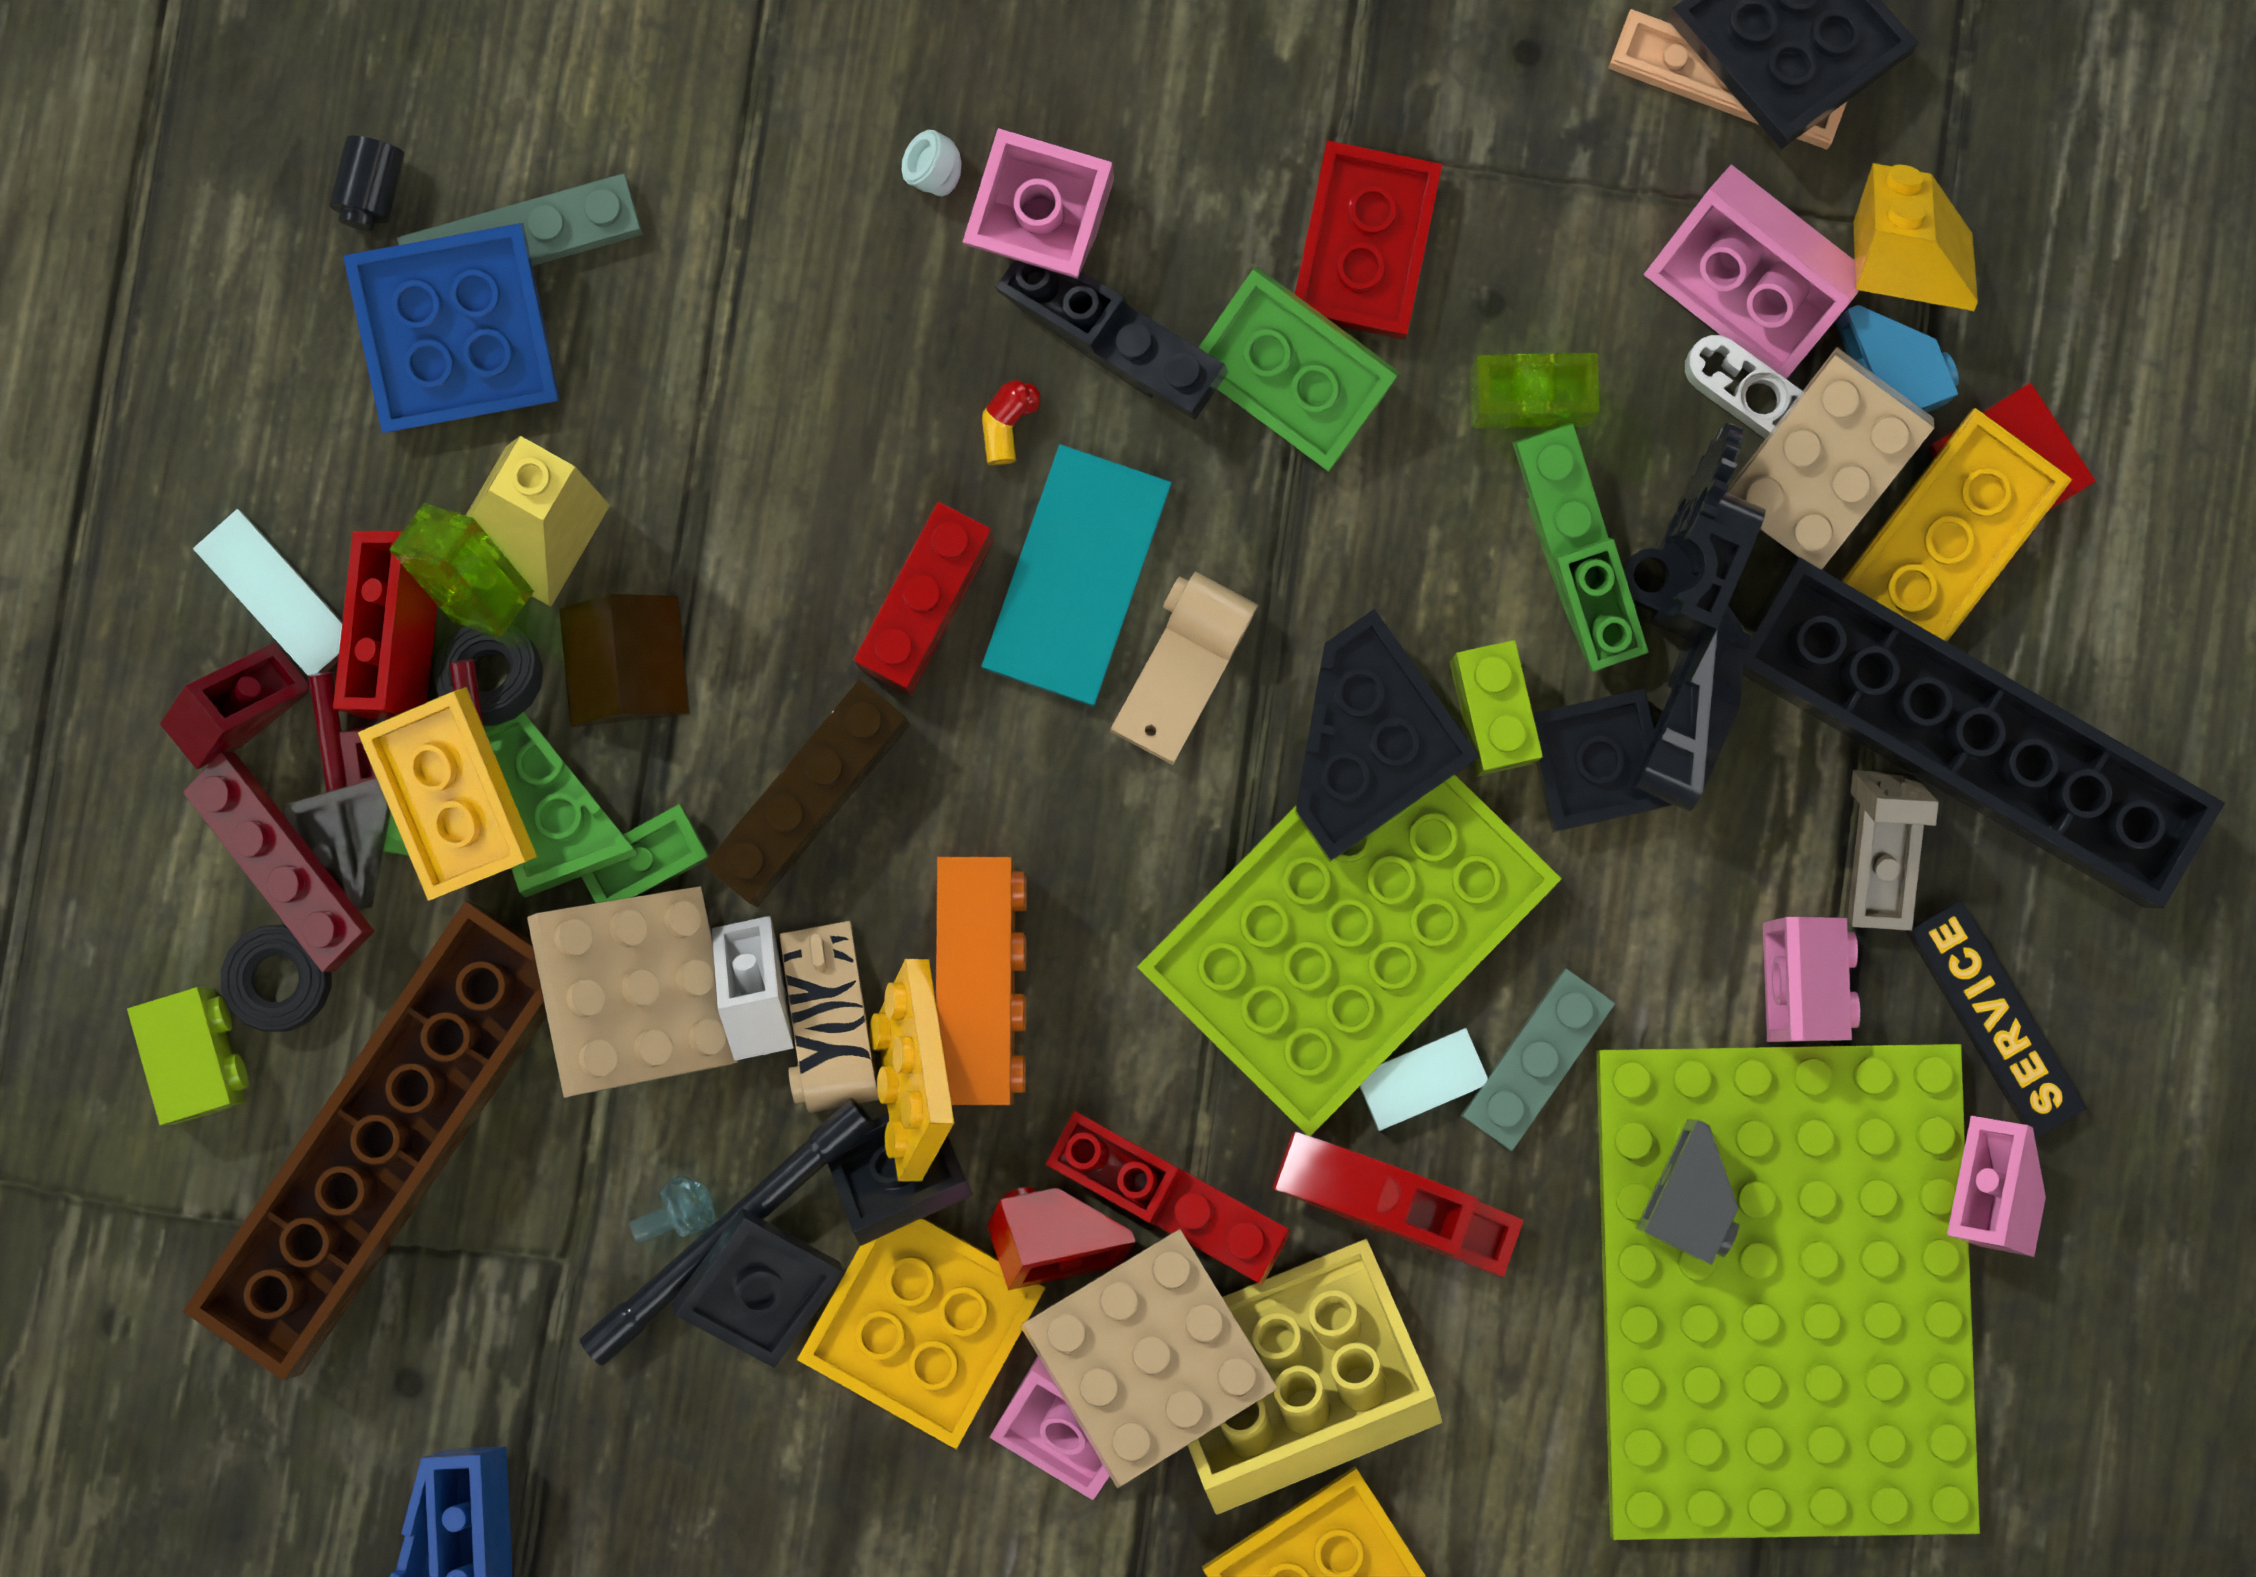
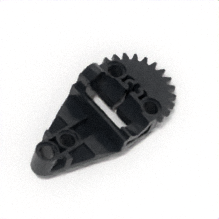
[1622,423,1766,812]

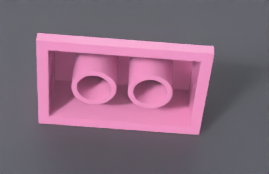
[1644,164,1859,379]

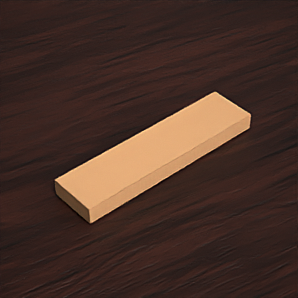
[1608,9,1847,150]

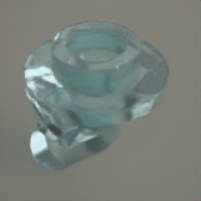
[628,1176,714,1245]

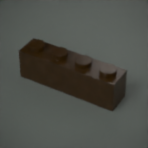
[703,679,911,907]

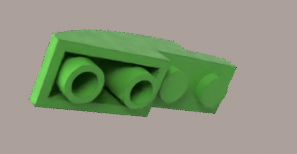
[1512,423,1649,672]

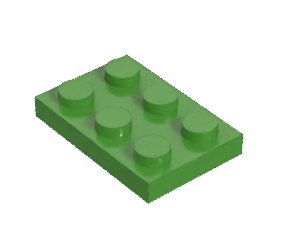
[1199,267,1401,472]

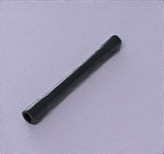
[580,1098,875,1366]

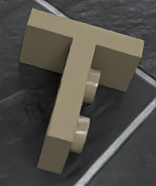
[1847,770,1939,930]

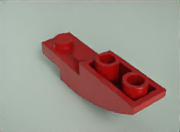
[1046,1111,1292,1284]
[1272,1132,1524,1277]

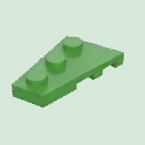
[484,712,638,898]

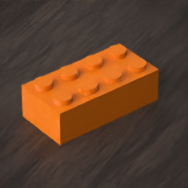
[936,857,1027,1105]

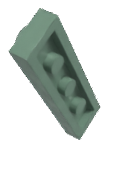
[397,173,643,266]

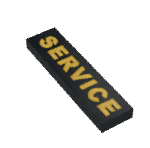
[1906,900,2087,1139]

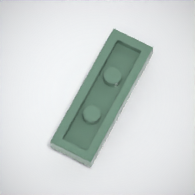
[1460,969,1615,1151]

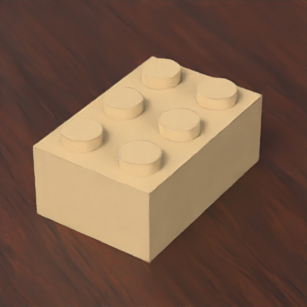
[1728,347,1934,570]

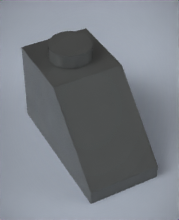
[1635,1119,1739,1265]

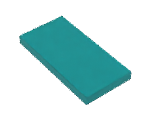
[981,444,1172,707]

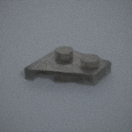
[283,778,391,911]

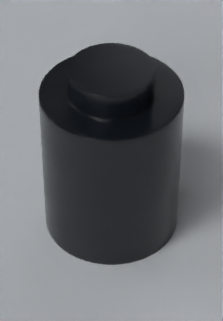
[329,135,405,231]

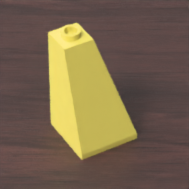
[447,436,610,607]

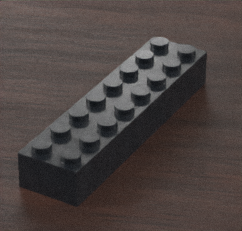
[1743,557,2225,908]

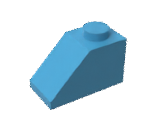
[1835,305,1959,413]

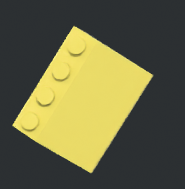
[1188,1239,1442,1515]

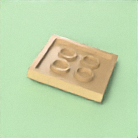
[527,886,738,1098]
[1021,1229,1278,1489]

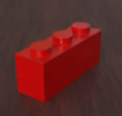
[853,501,994,696]
[333,531,444,722]

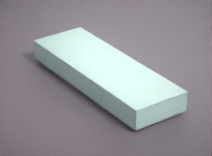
[193,509,342,675]

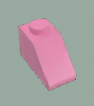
[1947,1116,2046,1257]

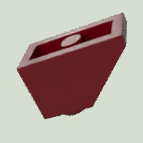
[160,642,310,770]

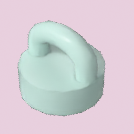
[901,130,962,197]

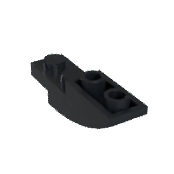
[995,260,1228,420]

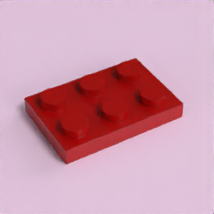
[1295,140,1443,340]

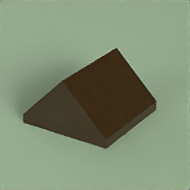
[559,594,690,727]

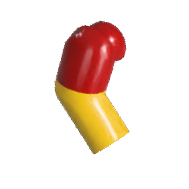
[982,380,1041,465]

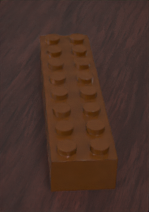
[182,901,547,1381]

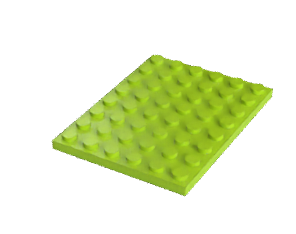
[1596,1044,1980,1540]

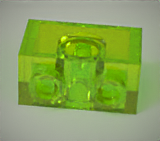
[1470,353,1600,428]
[389,503,534,638]

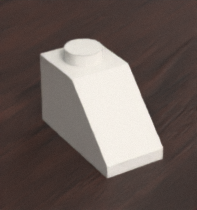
[712,916,794,1061]

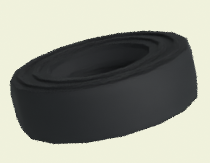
[433,620,543,726]
[221,925,332,1032]

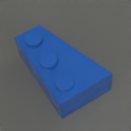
[390,1446,513,1577]

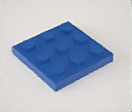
[343,223,561,433]

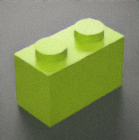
[1449,640,1543,777]
[127,987,249,1125]

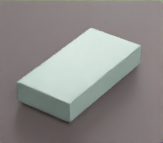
[1359,1028,1488,1131]

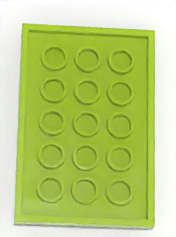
[1137,775,1562,1136]

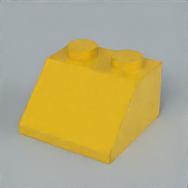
[1853,163,1978,311]

